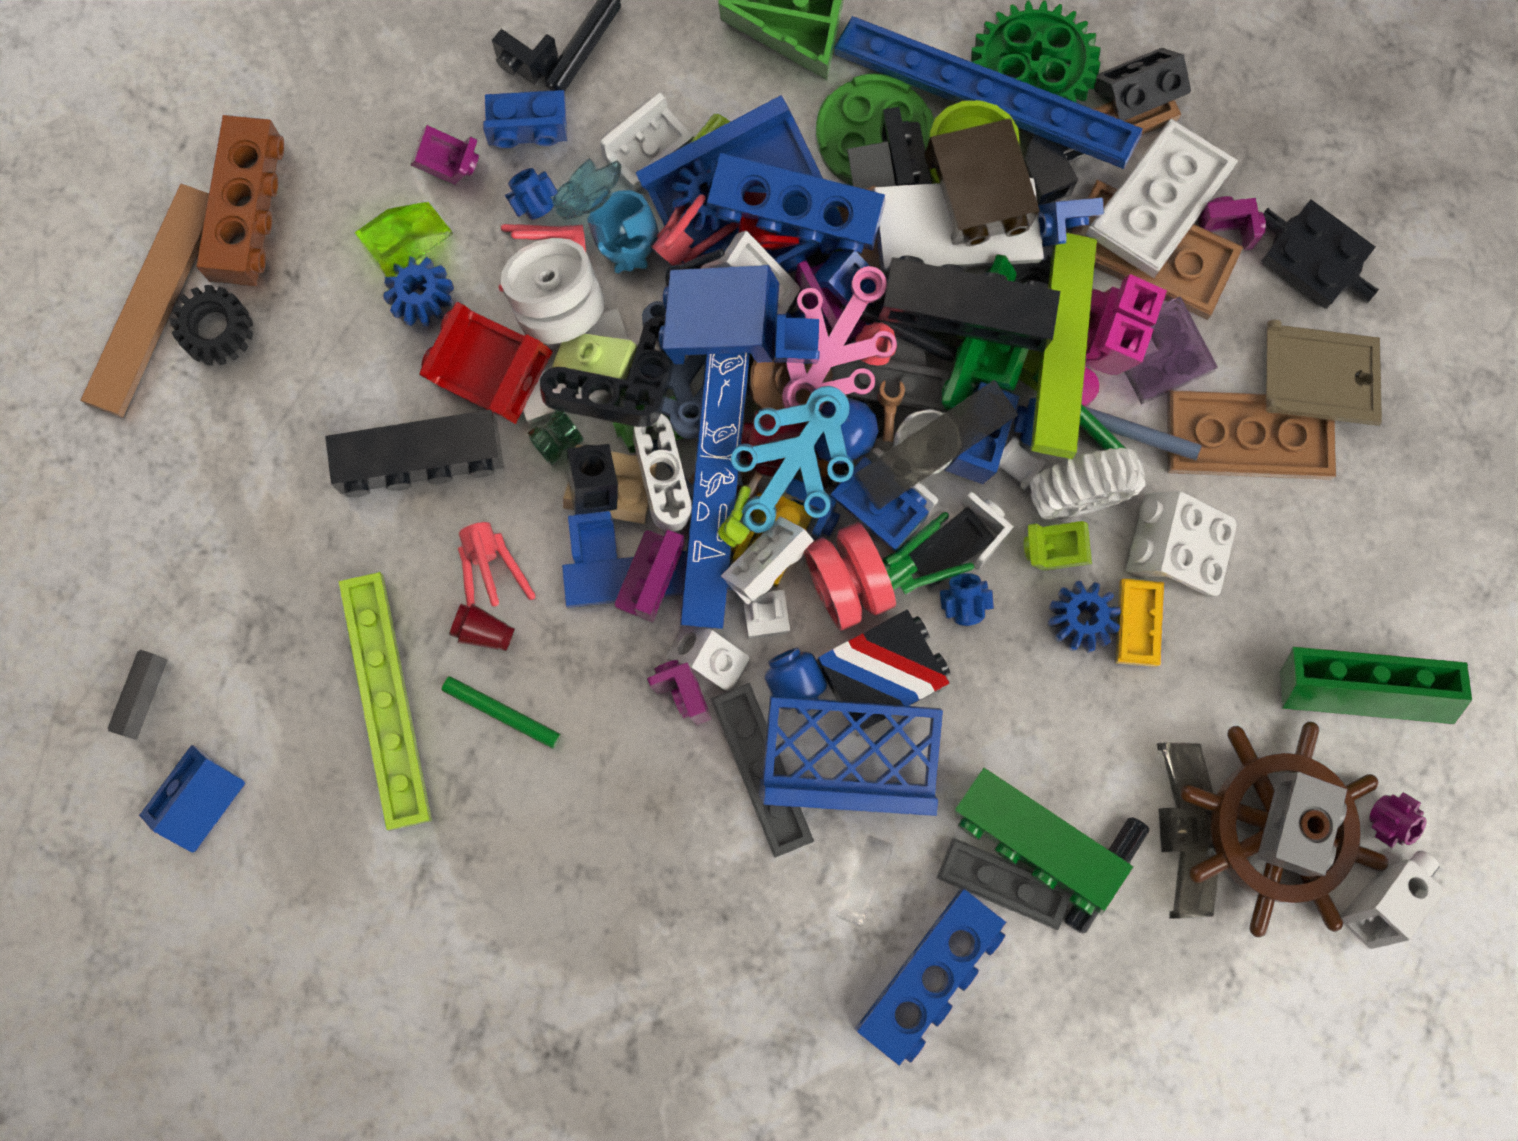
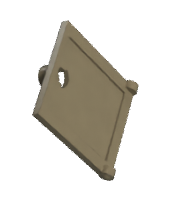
[1266,320,1382,426]

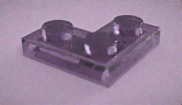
[1125,296,1218,405]

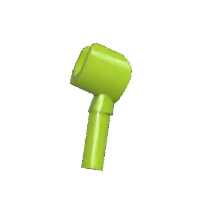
[718,486,751,548]

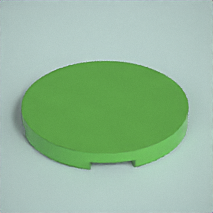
[815,74,934,186]

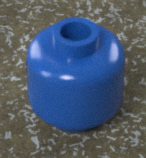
[764,647,827,714]

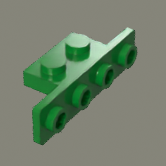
[942,254,1029,420]

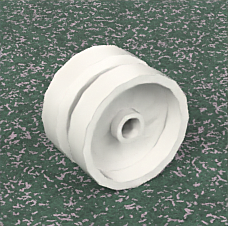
[501,238,604,344]

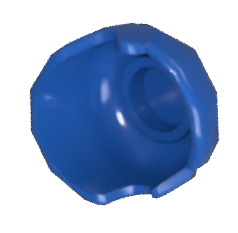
[814,398,878,464]

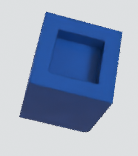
[814,250,876,307]
[774,314,820,364]
[568,511,618,564]

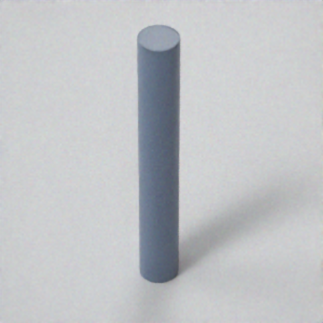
[1084,406,1202,461]

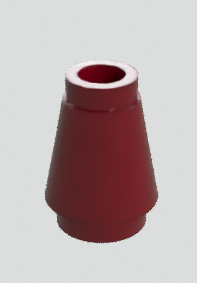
[449,603,515,652]

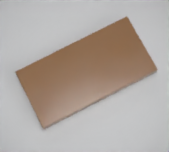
[1071,180,1243,320]
[1167,390,1336,480]

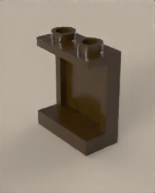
[924,118,1040,247]

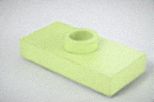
[552,334,638,380]

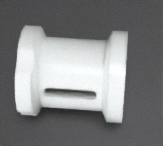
[998,437,1047,491]

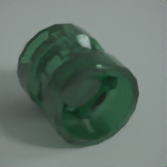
[526,410,584,466]

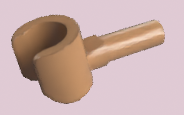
[878,381,905,442]

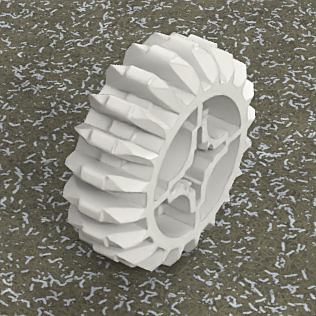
[1030,448,1146,520]

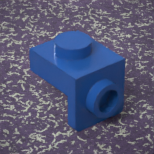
[785,478,841,541]

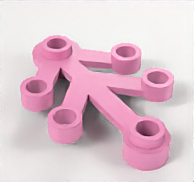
[782,266,897,410]

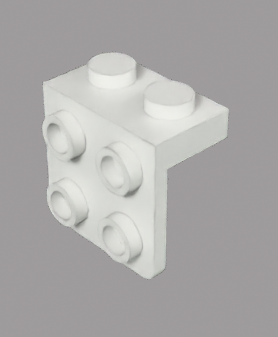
[1125,491,1236,596]

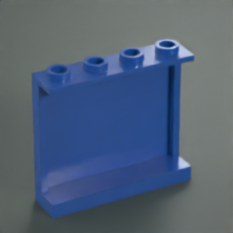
[635,95,844,274]

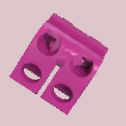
[1085,274,1167,375]

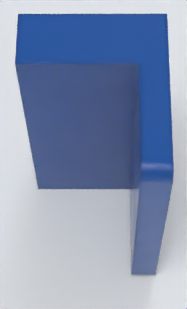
[139,745,245,852]

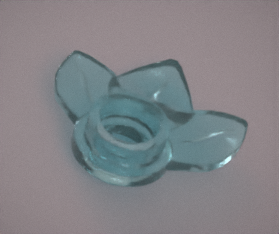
[553,158,621,220]

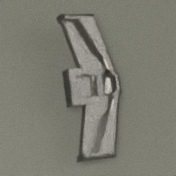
[1156,742,1218,919]

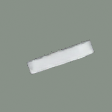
[633,414,692,532]

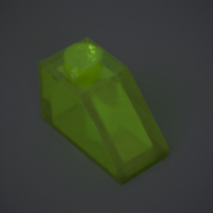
[354,202,453,277]

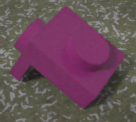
[410,125,479,185]
[1198,196,1266,251]

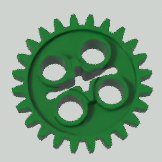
[971,0,1101,102]

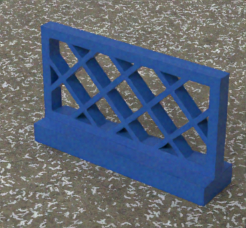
[759,696,943,816]

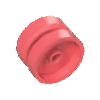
[804,522,896,631]

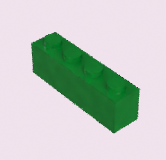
[1280,647,1472,724]
[955,768,1134,916]

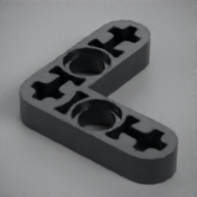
[540,316,675,427]

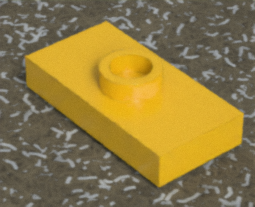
[1115,578,1164,667]

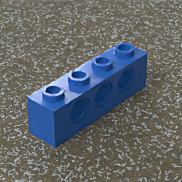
[707,153,886,254]
[854,889,1007,1066]

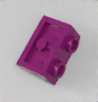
[615,529,685,623]
[647,660,712,725]

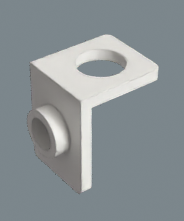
[962,491,1014,570]
[666,625,749,692]

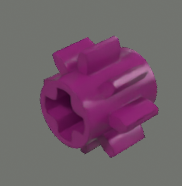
[1369,792,1427,848]

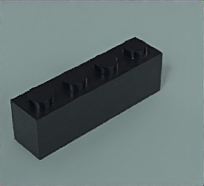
[878,256,1061,352]
[325,410,504,497]

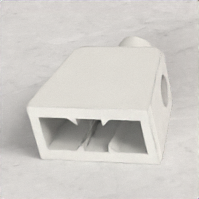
[1340,851,1443,949]

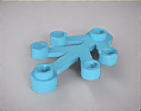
[731,386,854,533]

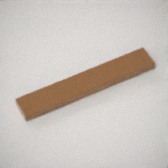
[80,183,209,418]

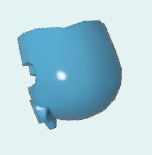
[587,190,658,274]

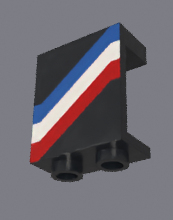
[817,609,951,737]

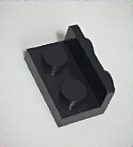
[1094,48,1191,121]
[880,107,932,186]

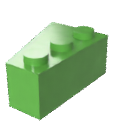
[718,0,844,80]

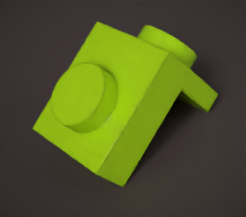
[1023,521,1092,571]

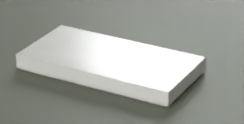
[1086,119,1238,278]
[872,178,1044,273]

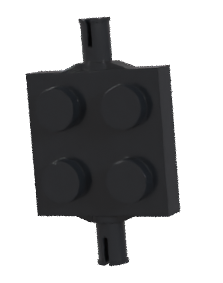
[1261,199,1379,309]

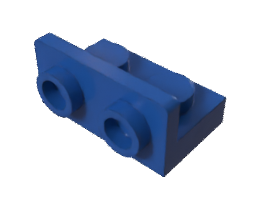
[483,90,568,148]
[1038,198,1104,247]
[831,456,929,552]

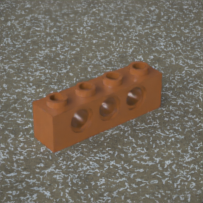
[196,115,285,286]

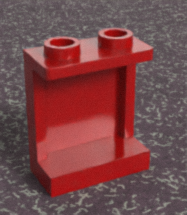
[419,302,553,424]

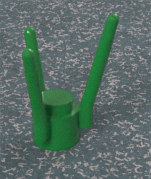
[882,512,974,595]

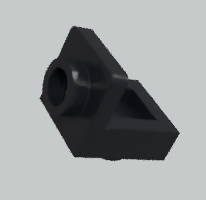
[492,28,558,85]

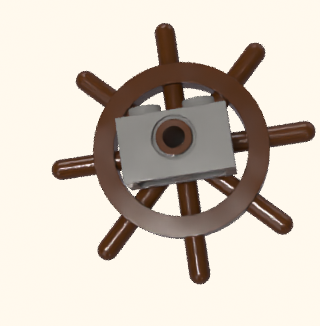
[1180,722,1389,938]

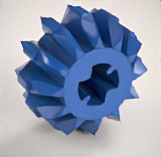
[671,160,730,231]
[383,256,454,327]
[1048,581,1121,653]

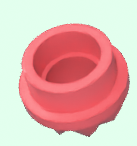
[855,322,897,366]

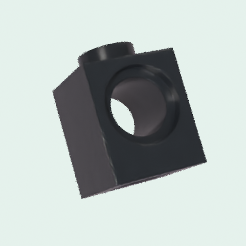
[567,444,618,515]

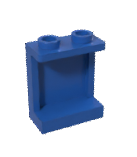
[659,265,780,364]

